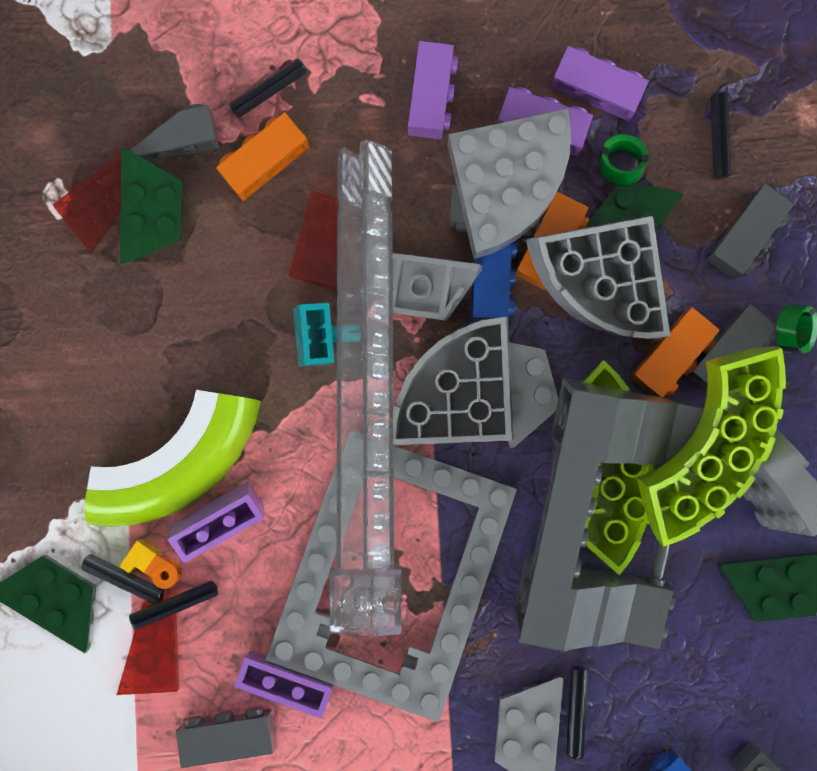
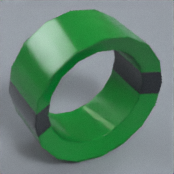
[598,134,649,185]
[776,304,817,353]

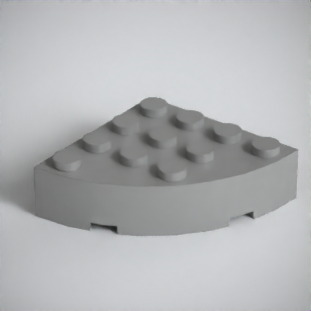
[447,108,571,259]
[526,216,670,339]
[390,317,514,445]
[743,429,817,537]

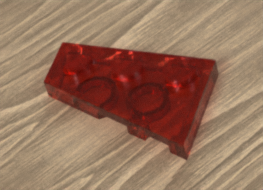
[53,153,121,253]
[288,190,346,292]
[116,599,179,695]

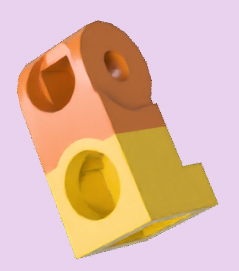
[119,539,182,589]

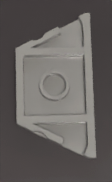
[371,250,483,321]
[507,342,558,448]
[494,675,563,771]

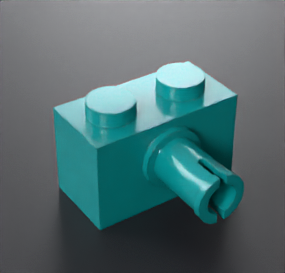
[293,303,359,367]

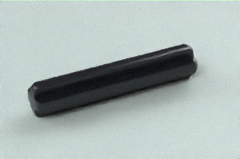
[229,58,307,118]
[710,92,731,179]
[81,554,165,604]
[129,581,218,630]
[566,666,588,759]

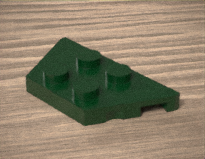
[120,148,183,264]
[585,183,684,231]
[718,553,817,622]
[0,555,97,654]

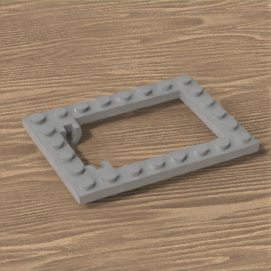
[265,430,517,723]

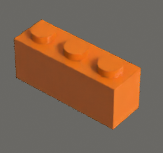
[216,112,310,202]
[516,192,589,291]
[629,307,720,398]

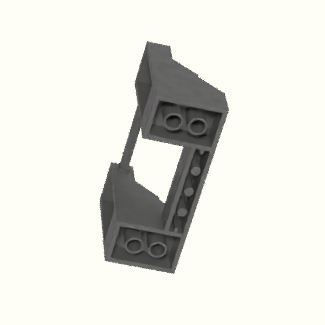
[513,378,705,651]

